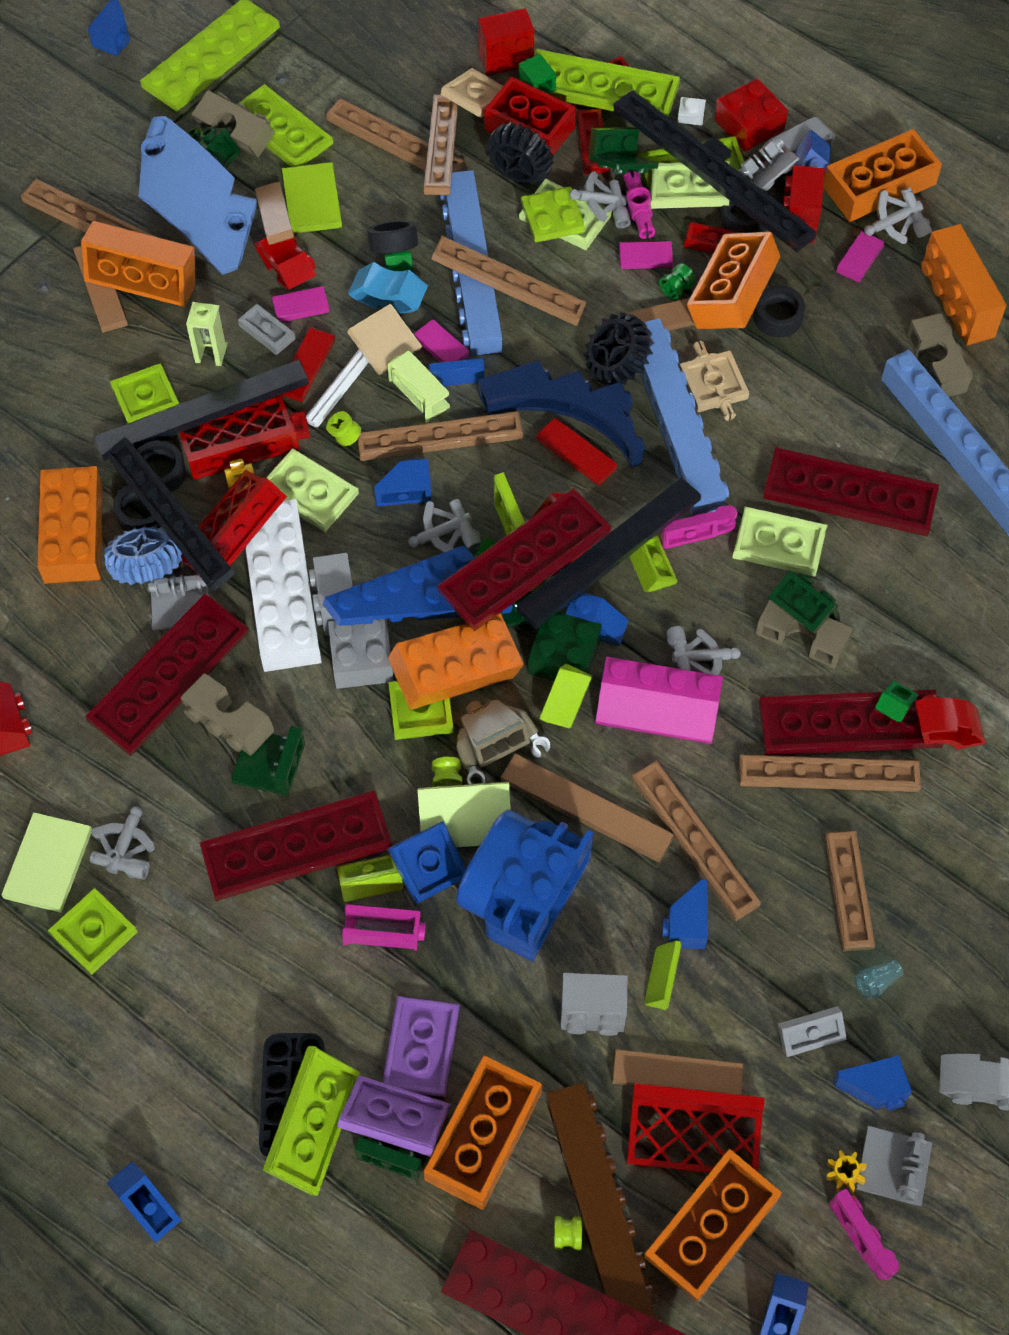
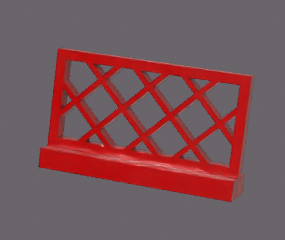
[179,395,300,480]
[181,470,287,571]
[627,1083,765,1173]

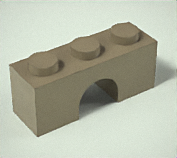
[191,90,275,158]
[907,313,973,397]
[756,600,853,669]
[181,673,275,756]

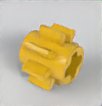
[224,459,254,489]
[826,1150,867,1194]

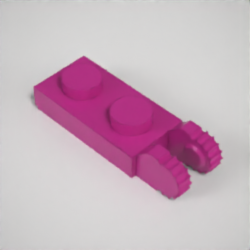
[660,505,738,549]
[829,1188,900,1281]

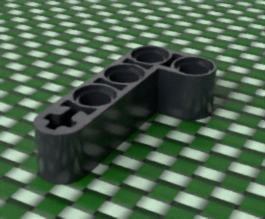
[259,1033,326,1161]

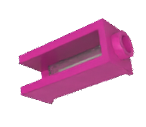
[342,904,426,951]

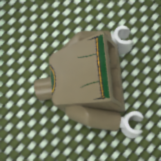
[456,700,550,784]

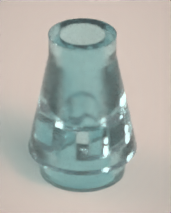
[855,959,903,999]

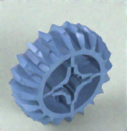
[104,525,182,585]

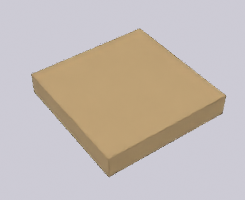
[441,68,503,118]
[347,303,422,375]

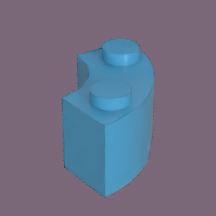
[348,262,428,314]

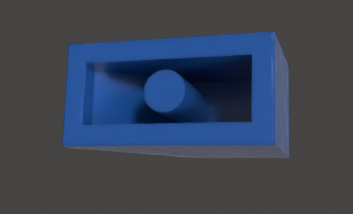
[88,0,130,56]
[785,130,830,176]
[374,458,432,506]
[566,593,628,646]
[662,880,708,949]
[833,1055,912,1110]
[107,1161,181,1243]
[759,1273,809,1335]

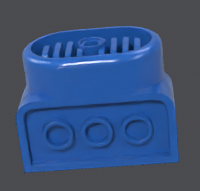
[456,810,593,962]

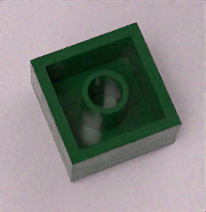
[528,612,602,681]

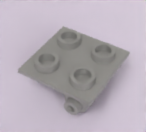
[738,137,799,191]
[148,573,209,631]
[856,1126,932,1206]

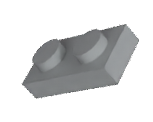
[238,304,295,355]
[778,1006,847,1057]

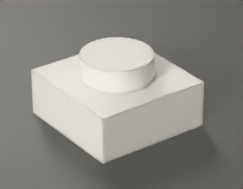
[677,97,706,126]

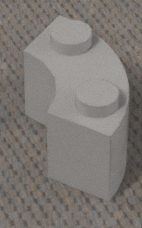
[939,1054,1009,1111]

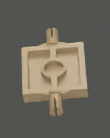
[679,341,749,421]

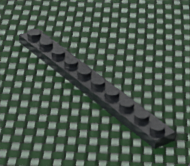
[614,90,816,252]

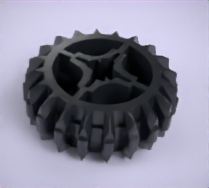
[486,122,554,186]
[584,312,654,385]

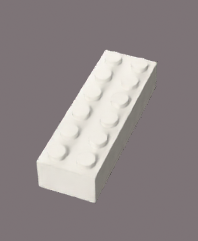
[246,499,322,672]

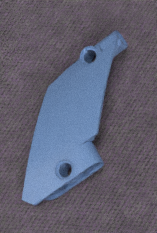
[139,116,257,275]

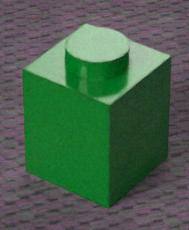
[519,53,556,94]

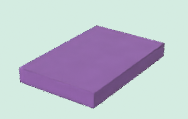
[382,996,460,1100]
[338,1075,451,1157]

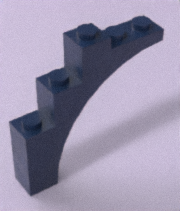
[478,360,645,468]

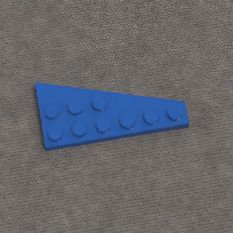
[323,545,513,626]

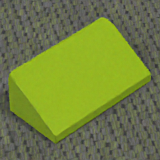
[629,536,678,592]
[539,663,592,729]
[337,855,403,902]
[644,940,682,1010]

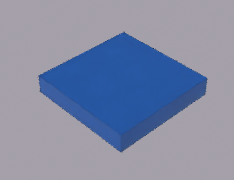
[388,821,466,904]

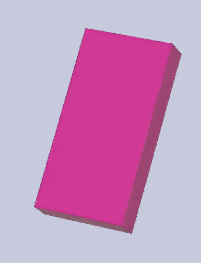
[836,231,884,283]
[619,241,673,269]
[272,286,330,322]
[414,319,469,362]

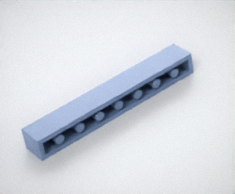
[440,170,502,356]
[640,318,729,516]
[881,349,1009,536]

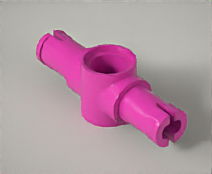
[624,171,655,239]

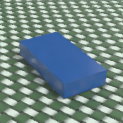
[429,358,484,386]

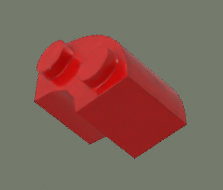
[253,236,317,289]
[915,694,986,750]

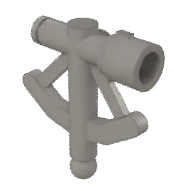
[569,171,631,228]
[864,187,932,244]
[408,499,482,553]
[667,626,741,676]
[90,806,155,880]

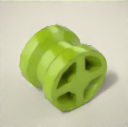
[326,411,361,446]
[431,757,462,787]
[554,1216,582,1251]

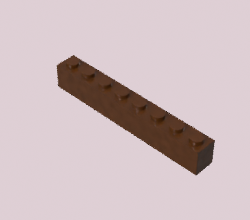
[546,1083,663,1323]

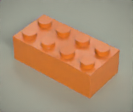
[823,129,942,222]
[81,221,195,307]
[921,224,1007,346]
[687,232,781,329]
[37,466,103,584]
[388,613,524,710]
[424,1055,542,1210]
[644,1149,782,1304]

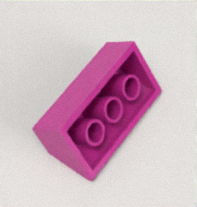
[595,657,723,744]

